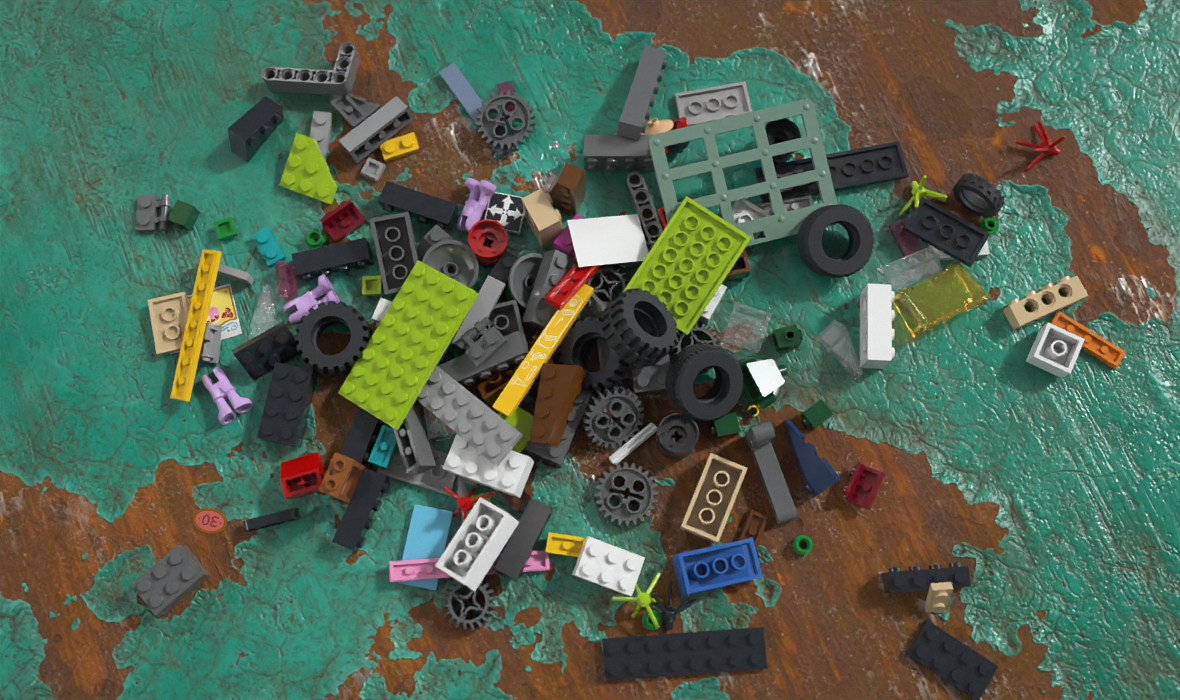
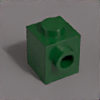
[168,200,200,232]
[772,325,803,352]
[800,399,833,431]
[709,412,741,439]

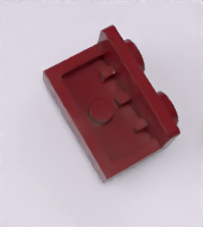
[320,199,367,243]
[843,462,885,510]

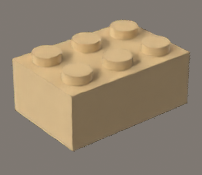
[521,188,563,249]

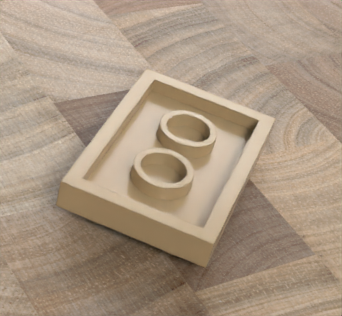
[148,292,190,356]

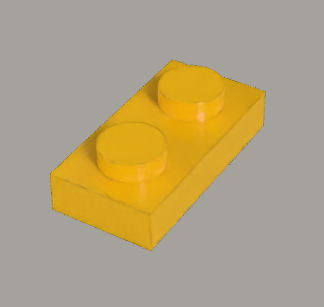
[380,132,420,162]
[545,532,585,557]

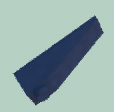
[782,418,841,497]

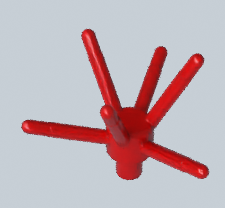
[1015,121,1066,171]
[444,486,496,525]

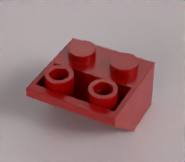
[280,452,325,500]

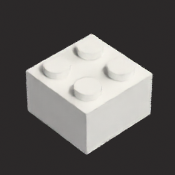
[1026,323,1085,378]

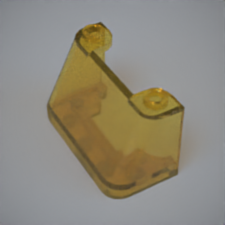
[894,262,990,338]

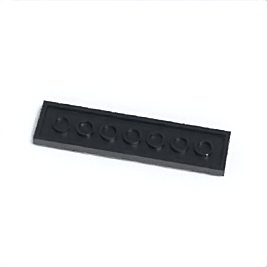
[754,141,909,204]
[602,627,768,680]

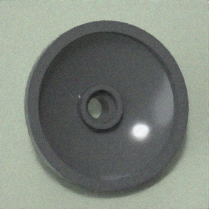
[422,240,479,288]
[508,253,543,309]

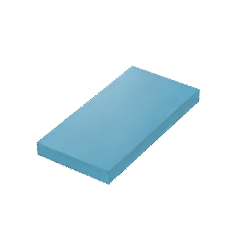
[397,504,454,591]

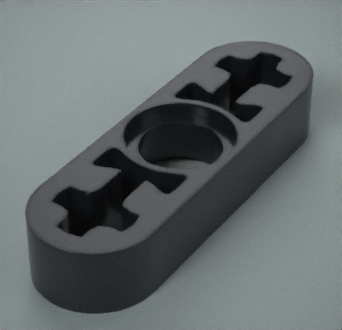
[243,508,301,532]

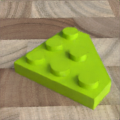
[279,133,338,204]

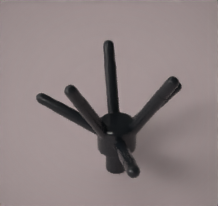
[649,580,697,630]

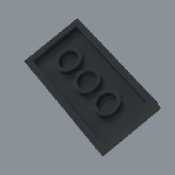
[903,197,990,267]
[906,620,999,700]

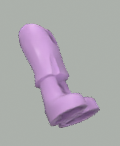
[457,178,497,232]
[283,274,340,324]
[201,366,253,425]

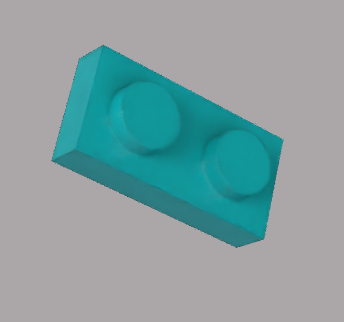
[251,227,287,268]
[368,425,397,469]

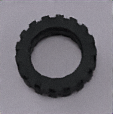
[952,174,1005,218]

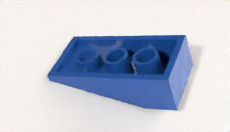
[672,538,763,596]

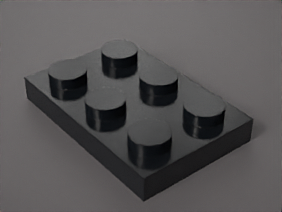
[232,321,299,380]

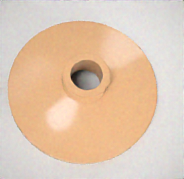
[641,118,674,135]

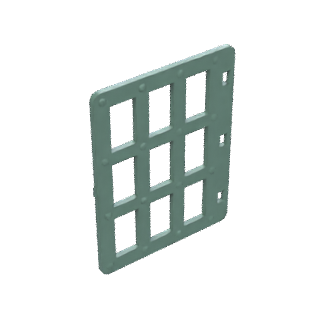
[648,99,837,247]

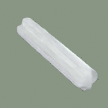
[609,422,658,465]

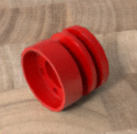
[468,219,508,266]

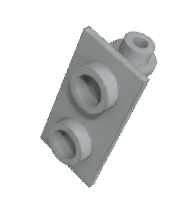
[199,323,222,363]

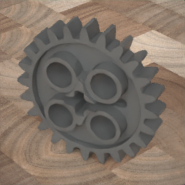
[476,90,536,151]
[582,386,645,448]
[595,462,659,527]

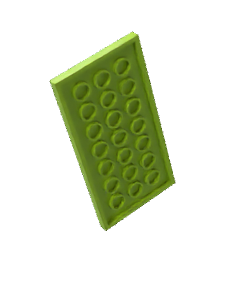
[338,260,479,430]

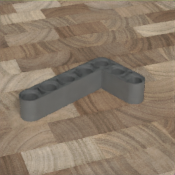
[261,42,360,96]
[616,171,663,272]
[745,421,798,524]

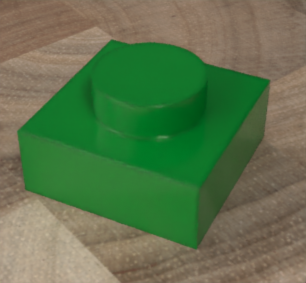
[213,217,238,241]

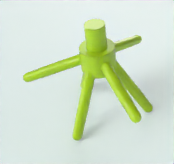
[899,175,947,216]
[612,573,663,629]

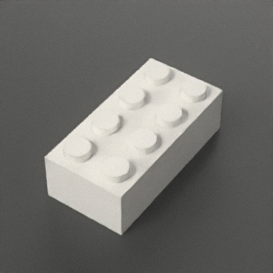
[860,284,895,369]
[443,434,534,498]
[435,497,519,591]

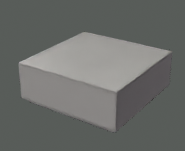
[360,157,386,182]

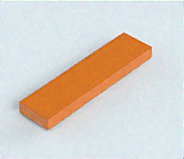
[1049,311,1126,369]

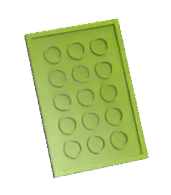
[624,196,752,336]

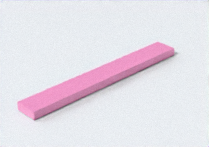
[389,550,550,582]

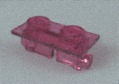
[275,260,298,301]

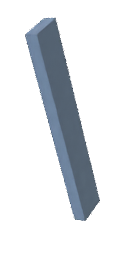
[439,63,515,158]

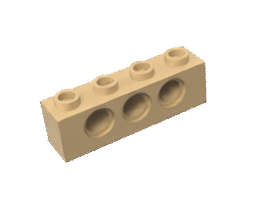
[1003,276,1088,330]

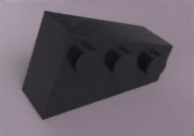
[228,96,284,163]

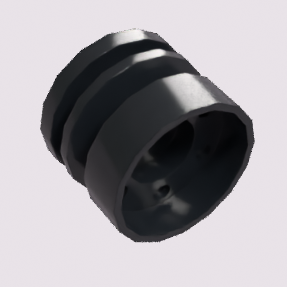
[756,118,801,164]
[655,413,699,460]

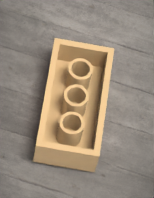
[680,453,748,544]

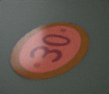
[193,508,227,534]

